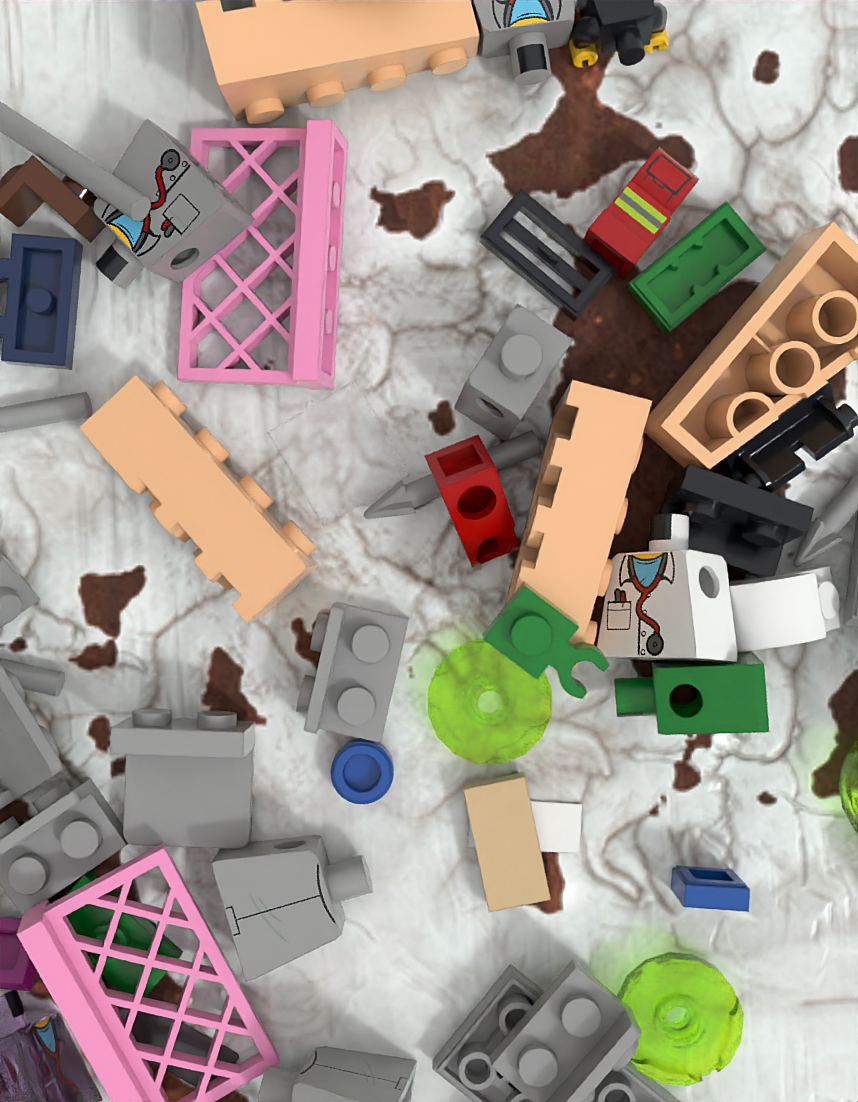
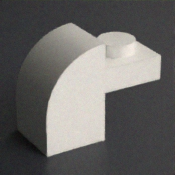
[729,566,840,652]

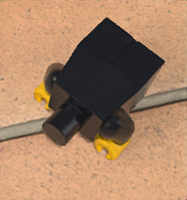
[569,0,669,68]

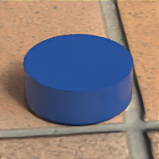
[331,738,394,804]

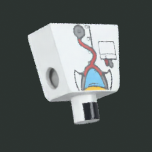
[597,514,737,662]

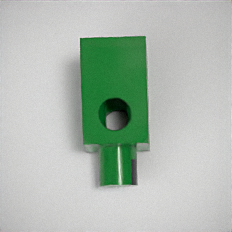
[614,651,769,735]

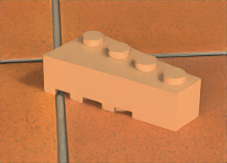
[644,222,858,469]
[494,380,652,669]

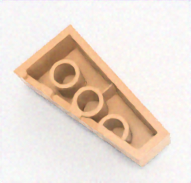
[195,0,480,125]
[79,375,319,623]

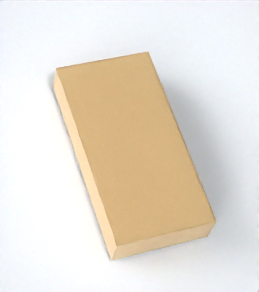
[463,772,551,912]

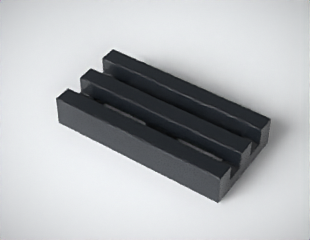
[479,188,617,321]

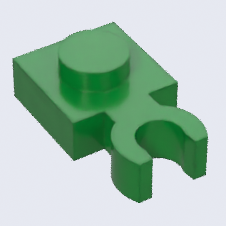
[483,582,609,699]

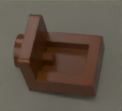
[0,155,106,243]

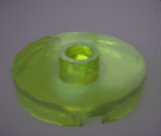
[428,638,552,764]
[617,952,744,1086]

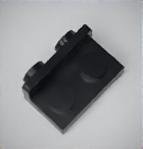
[659,464,814,578]

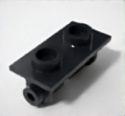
[724,379,858,493]

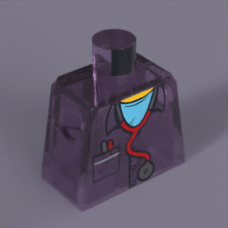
[0,990,103,1102]

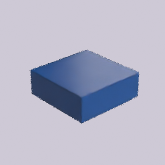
[671,865,750,912]

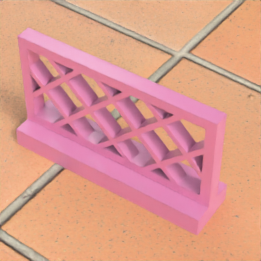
[177,120,348,390]
[17,842,280,1102]

